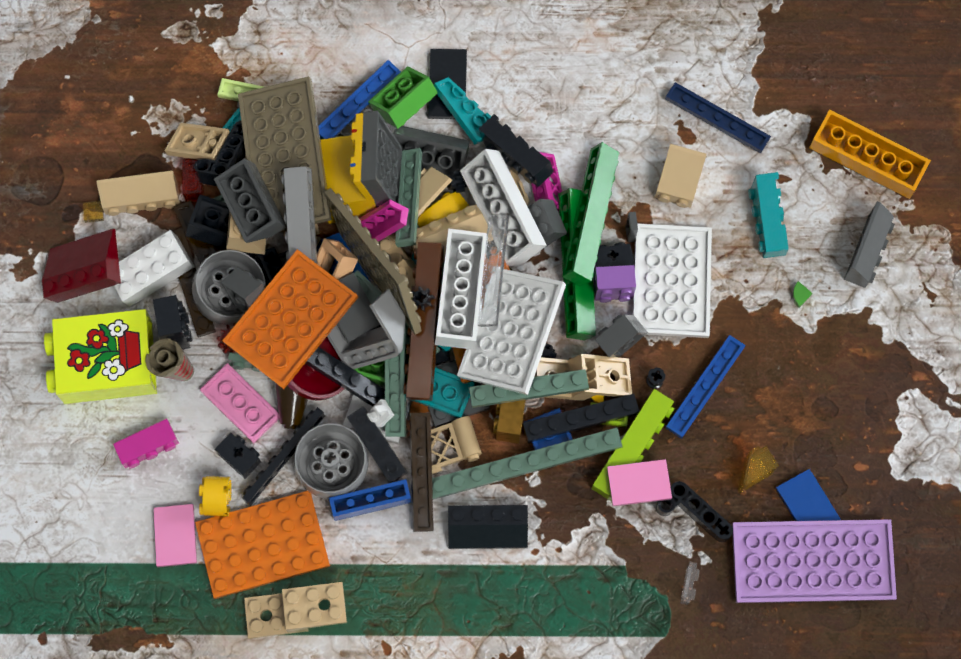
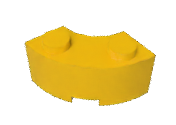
[417,192,469,228]

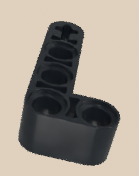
[194,121,246,186]
[656,481,733,542]

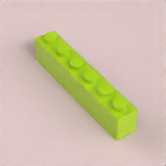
[592,389,675,501]

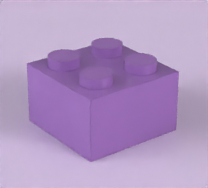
[593,265,636,303]

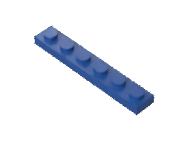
[318,60,401,139]
[666,335,746,439]

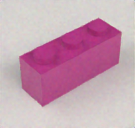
[113,419,179,469]

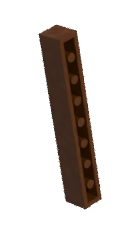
[404,242,444,401]

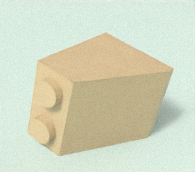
[655,144,707,208]

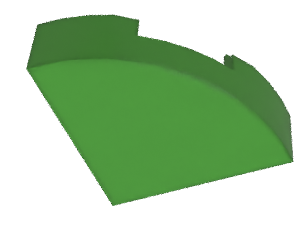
[793,281,813,308]

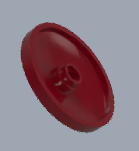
[288,337,344,401]

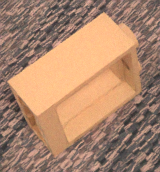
[317,238,358,280]

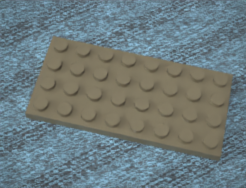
[238,76,332,232]
[324,188,422,335]

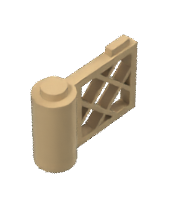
[431,416,482,475]

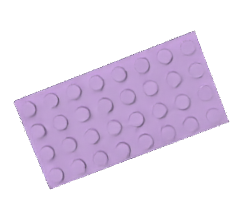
[732,520,897,603]

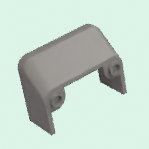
[327,289,406,369]

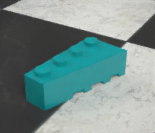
[748,172,789,258]

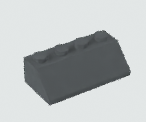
[393,126,470,176]
[214,158,287,243]
[844,201,895,288]

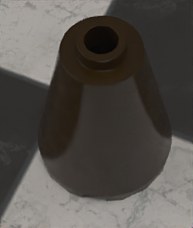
[275,383,308,429]

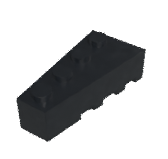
[479,114,554,187]

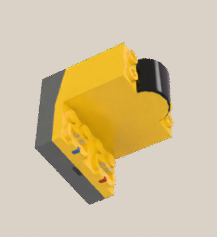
[320,111,402,224]

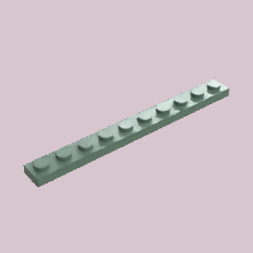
[432,428,623,500]

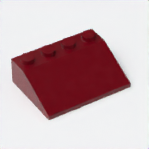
[42,229,121,303]

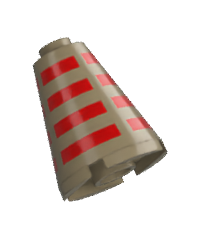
[146,338,194,381]

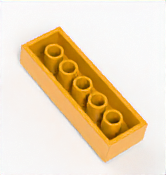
[809,109,931,199]

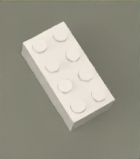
[114,230,195,307]

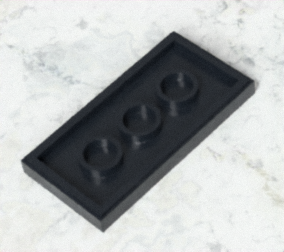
[428,49,467,119]

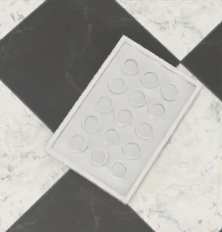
[633,224,712,338]
[457,267,566,395]

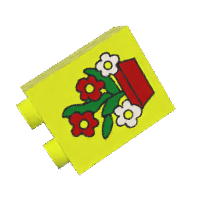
[44,309,157,404]

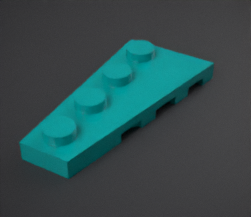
[434,77,491,145]

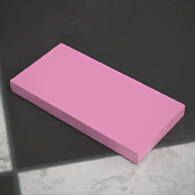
[199,363,280,444]

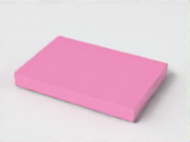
[607,459,672,507]
[154,504,197,567]

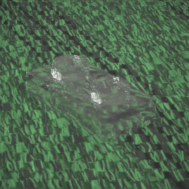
[680,561,700,605]

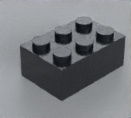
[153,295,193,350]

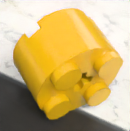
[199,476,232,516]

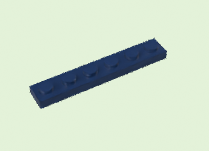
[665,82,771,153]

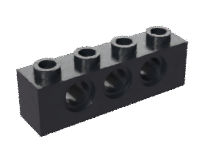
[347,407,408,483]

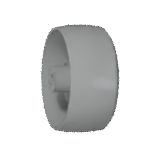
[192,250,266,325]
[294,423,369,500]

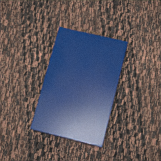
[775,469,841,521]

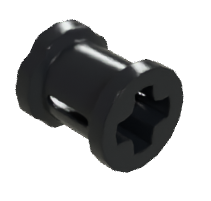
[646,367,665,389]

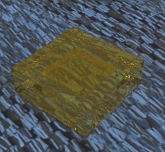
[83,201,104,223]

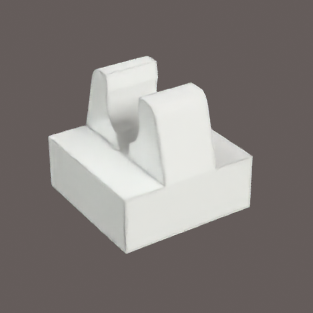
[367,400,394,427]

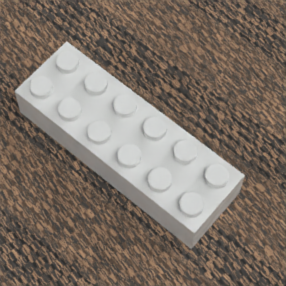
[460,149,547,266]
[435,229,487,350]

